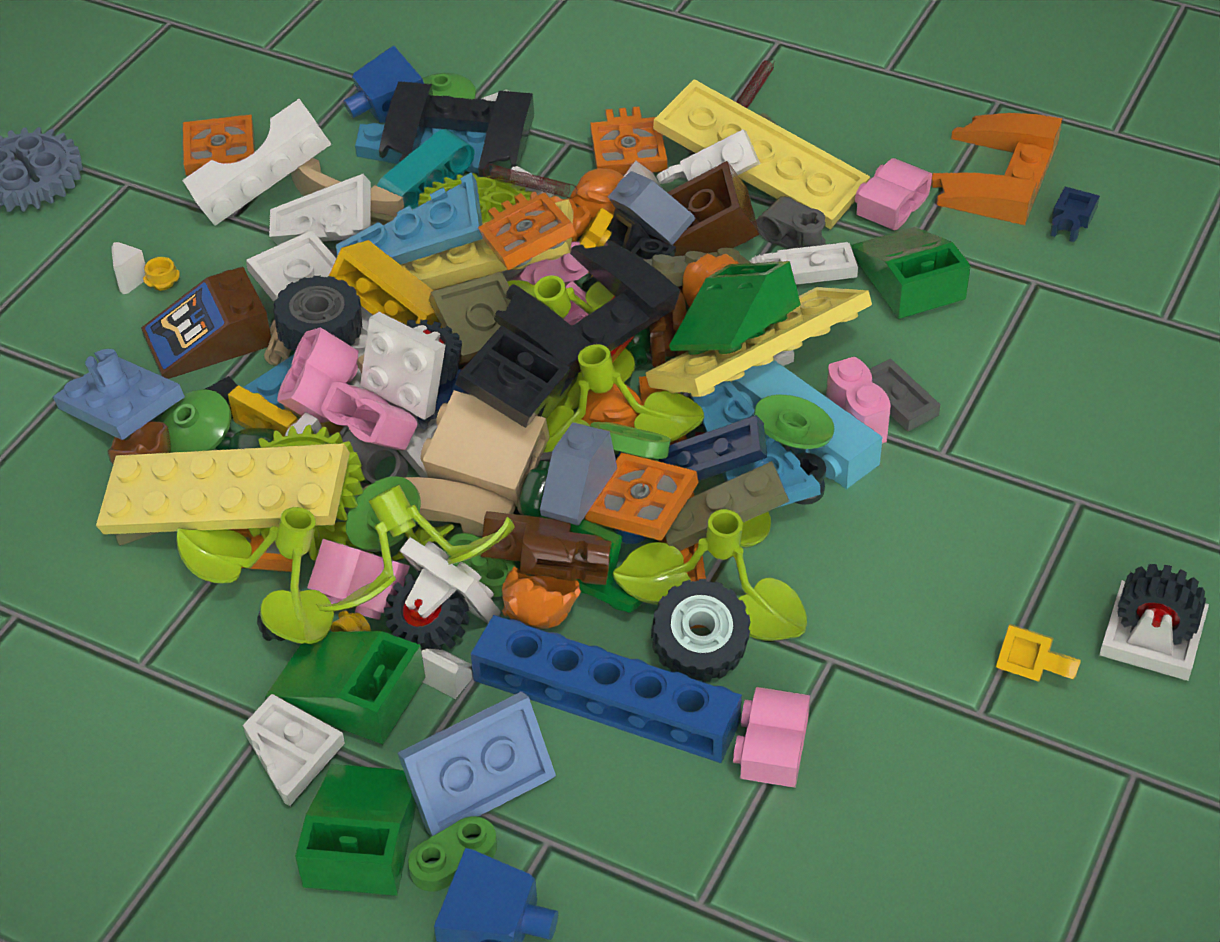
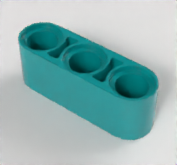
[377,129,475,209]

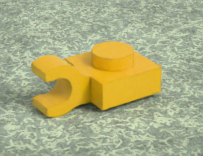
[579,208,614,273]
[996,624,1081,682]

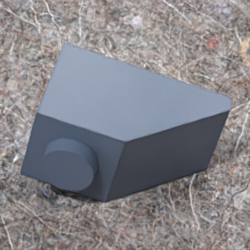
[608,171,696,245]
[540,422,617,526]

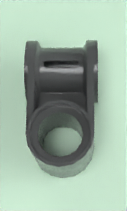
[756,196,826,249]

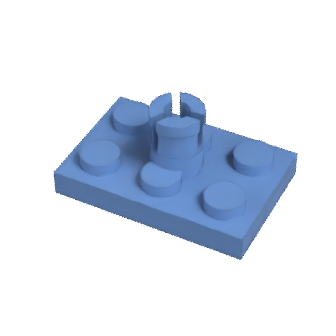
[53,349,185,440]
[397,692,556,837]

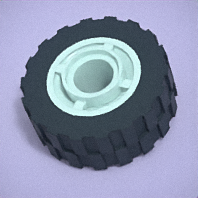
[651,579,751,682]

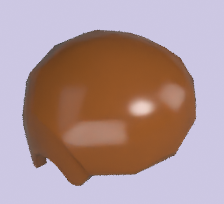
[107,421,171,464]

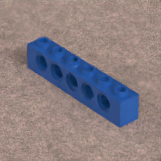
[471,615,742,763]

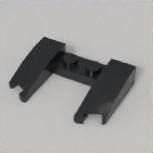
[379,81,534,176]
[494,241,680,382]

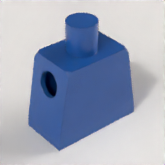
[343,46,424,123]
[434,848,558,942]

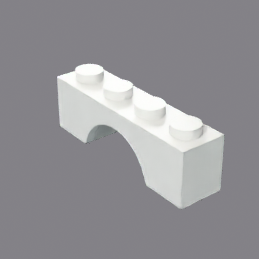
[183,99,331,226]

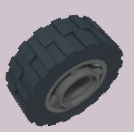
[273,275,363,352]

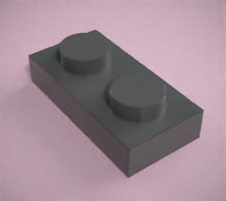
[869,358,941,431]

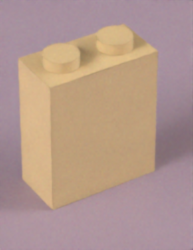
[420,390,550,506]

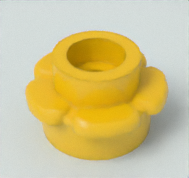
[143,257,180,291]
[331,610,371,632]

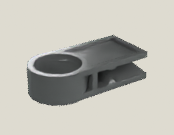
[340,426,408,483]

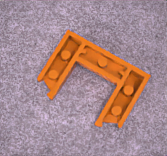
[931,113,1063,225]

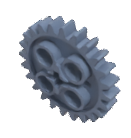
[0,127,83,212]

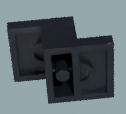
[455,325,579,428]

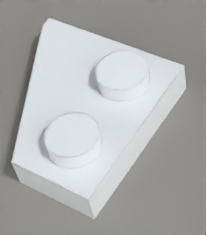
[243,694,345,806]

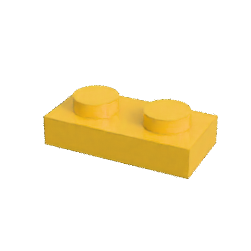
[228,385,298,437]

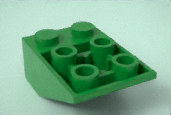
[850,227,971,319]
[669,261,801,355]
[265,631,425,745]
[295,764,416,896]

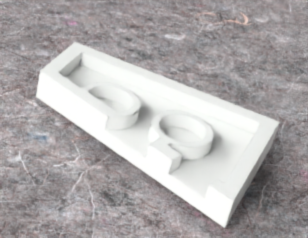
[269,174,371,245]

